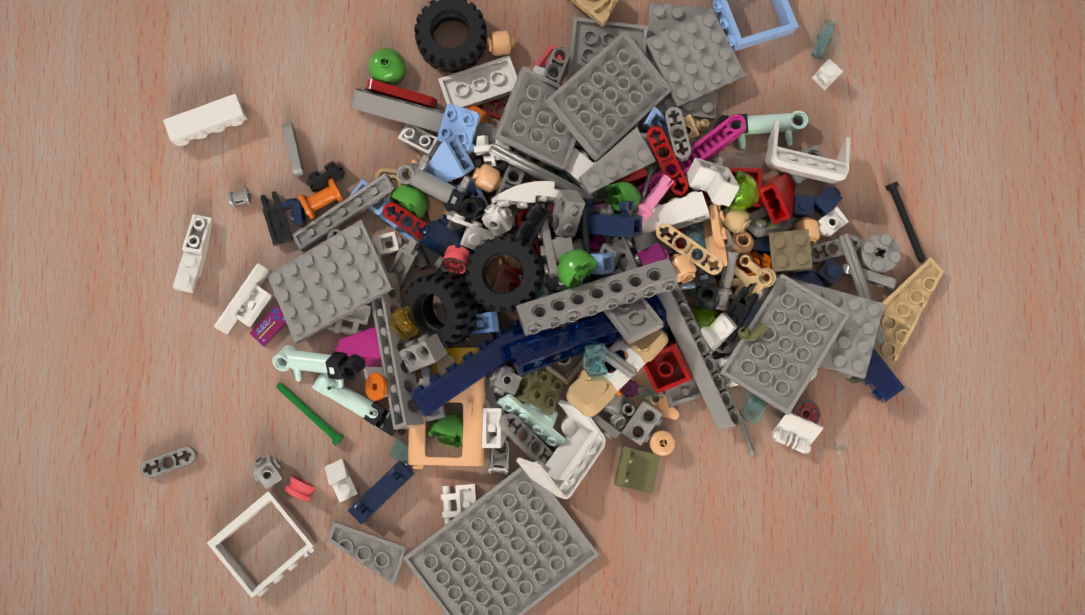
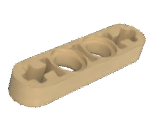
[656,223,723,275]

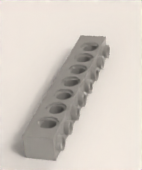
[516,258,677,336]
[371,273,424,430]

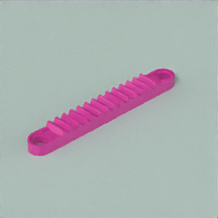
[637,114,746,198]

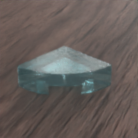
[390,438,408,462]

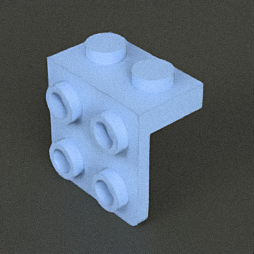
[437,104,480,155]

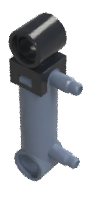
[676,222,718,311]

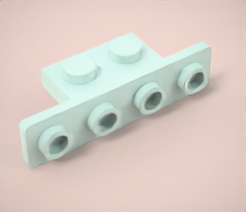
[497,394,566,448]

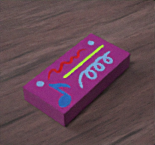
[249,305,287,347]

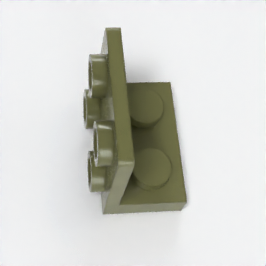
[512,363,564,415]
[614,446,660,493]

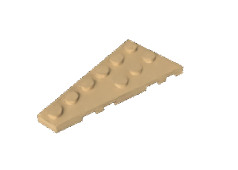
[870,257,944,377]

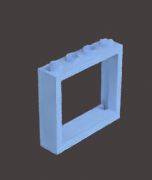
[712,0,799,51]

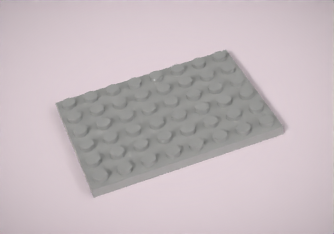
[403,466,599,615]

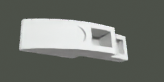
[398,124,471,159]
[491,181,559,209]
[173,214,212,293]

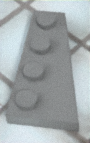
[579,127,656,195]
[327,521,408,585]

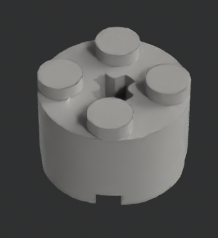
[856,234,901,274]

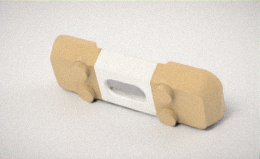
[566,329,668,417]

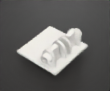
[772,413,824,454]

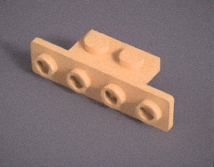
[702,200,728,269]

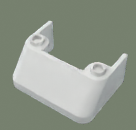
[765,120,850,183]
[516,400,606,499]

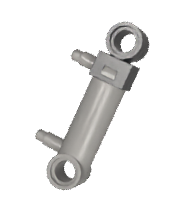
[397,154,486,218]

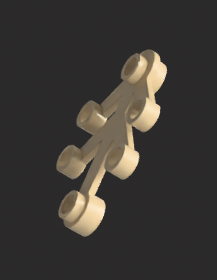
[715,255,777,306]

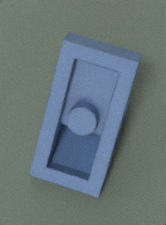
[469,312,499,335]

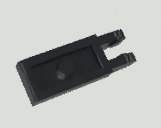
[260,191,293,246]
[726,286,759,342]

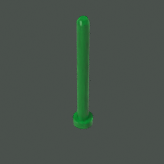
[276,383,345,446]

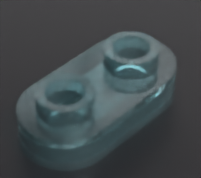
[742,393,768,423]

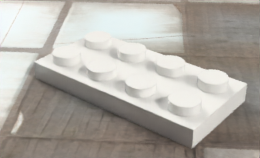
[438,55,517,108]

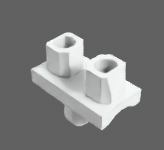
[474,135,511,167]

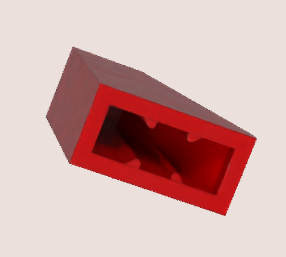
[758,172,795,225]

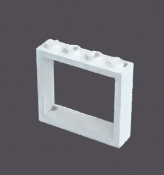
[207,490,316,598]

